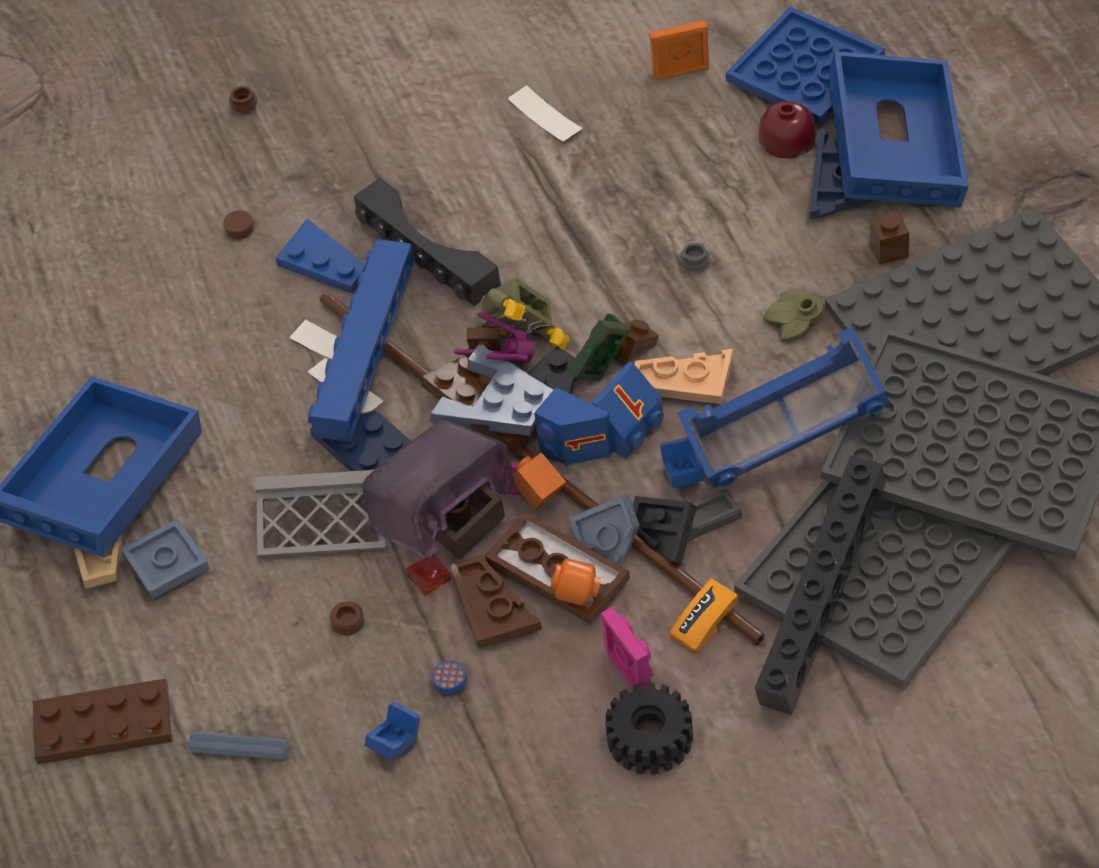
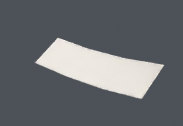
[508,86,583,142]
[289,319,338,359]

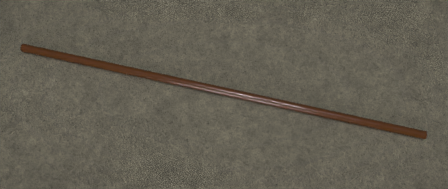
[320,292,765,645]

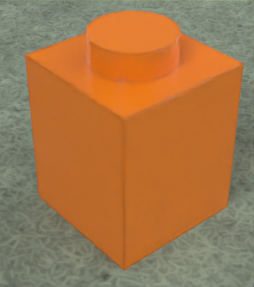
[511,453,566,511]

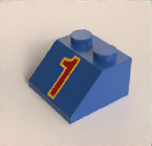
[591,361,664,459]
[534,387,613,465]

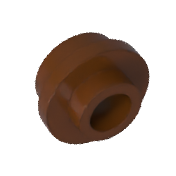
[229,86,257,112]

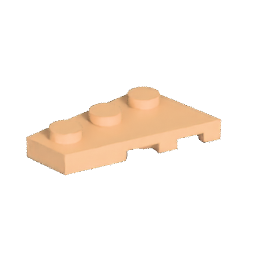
[634,349,733,404]

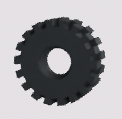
[605,683,693,775]

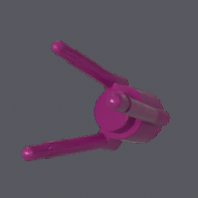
[454,311,535,364]

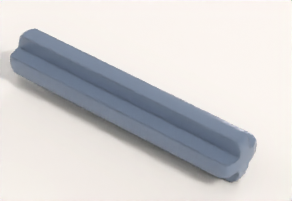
[188,732,289,760]

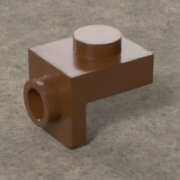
[614,319,659,366]

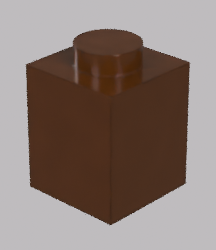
[870,212,909,265]

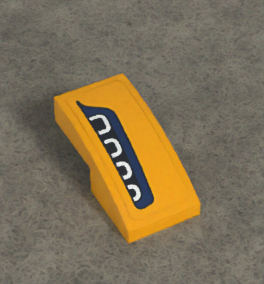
[670,578,738,654]

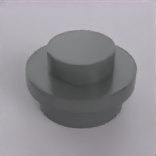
[680,243,710,271]

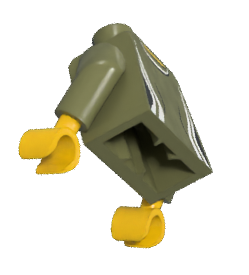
[474,278,570,350]

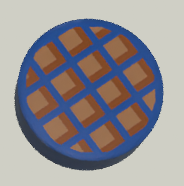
[432,661,467,696]

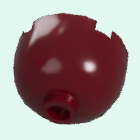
[759,101,817,159]

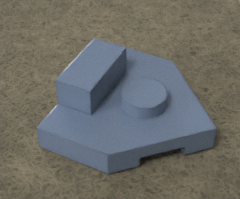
[569,495,639,567]

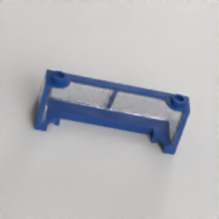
[677,327,890,488]

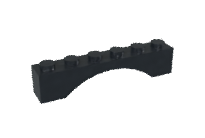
[354,178,501,306]

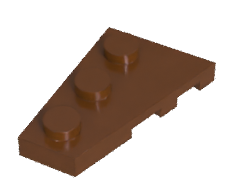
[449,555,542,649]

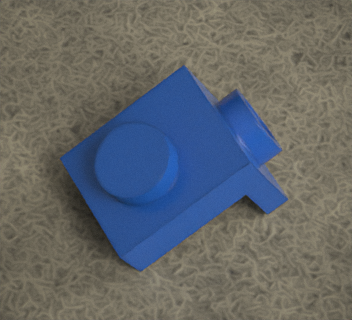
[660,437,704,488]
[364,702,420,761]

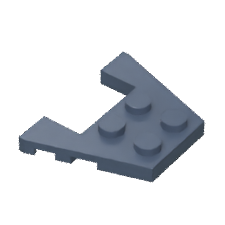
[430,344,553,436]

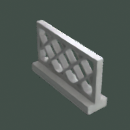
[254,469,387,558]

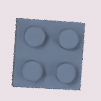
[121,519,209,599]

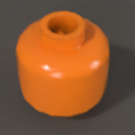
[550,559,601,606]

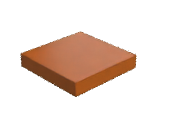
[649,20,709,80]

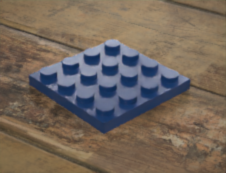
[726,6,885,125]

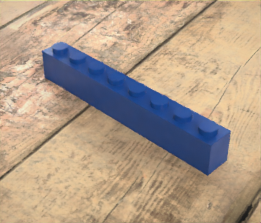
[308,239,414,442]

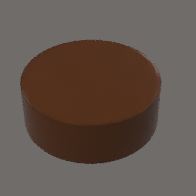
[223,210,254,239]
[330,602,364,635]

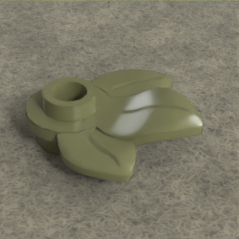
[763,289,824,341]

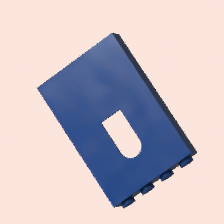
[828,51,969,207]
[0,376,202,557]

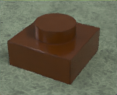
[467,327,501,351]

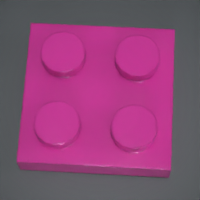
[601,607,653,689]

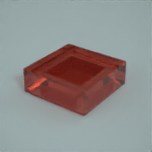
[405,552,452,596]

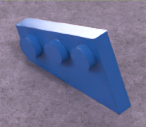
[276,218,366,294]

